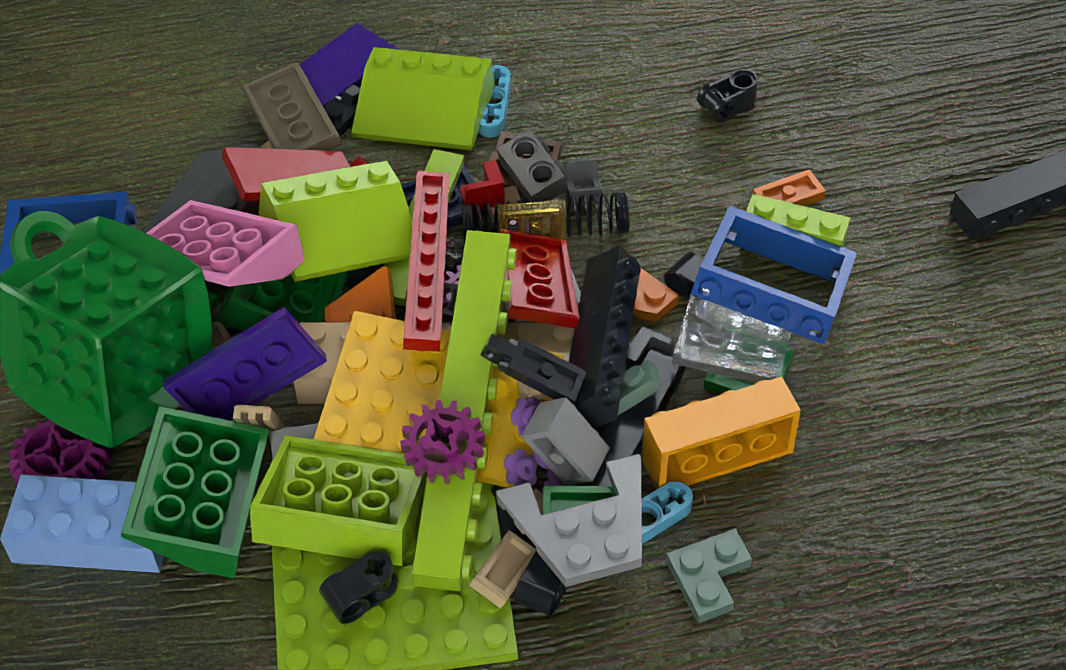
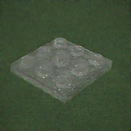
[672,285,790,383]

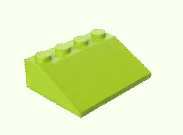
[351,47,495,151]
[259,161,413,282]
[250,435,428,566]

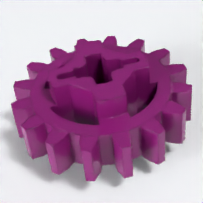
[400,400,485,484]

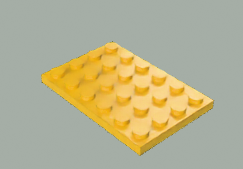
[314,311,564,488]

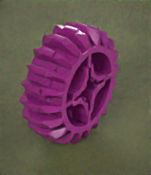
[9,419,111,487]

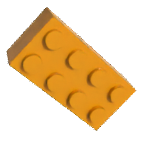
[642,376,801,490]

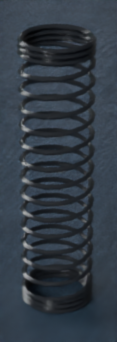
[461,191,630,245]

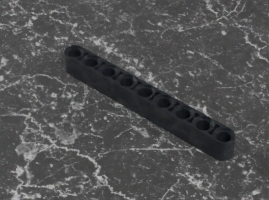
[514,348,686,616]

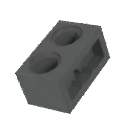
[497,129,568,210]

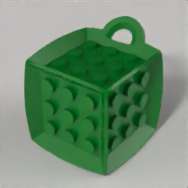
[0,211,212,448]

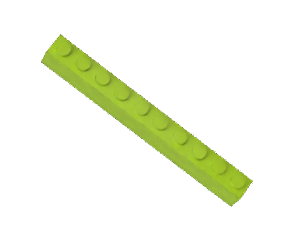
[412,230,517,591]

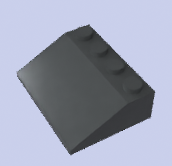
[142,146,260,233]

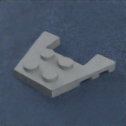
[496,454,642,587]

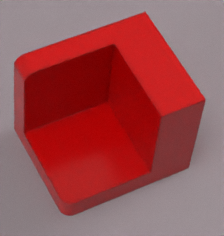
[460,160,505,212]

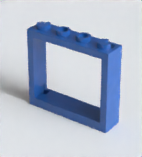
[0,192,138,274]
[691,206,857,344]

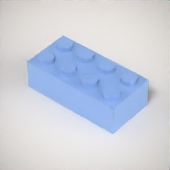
[0,475,164,573]

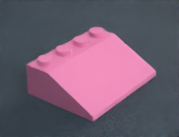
[146,200,305,287]

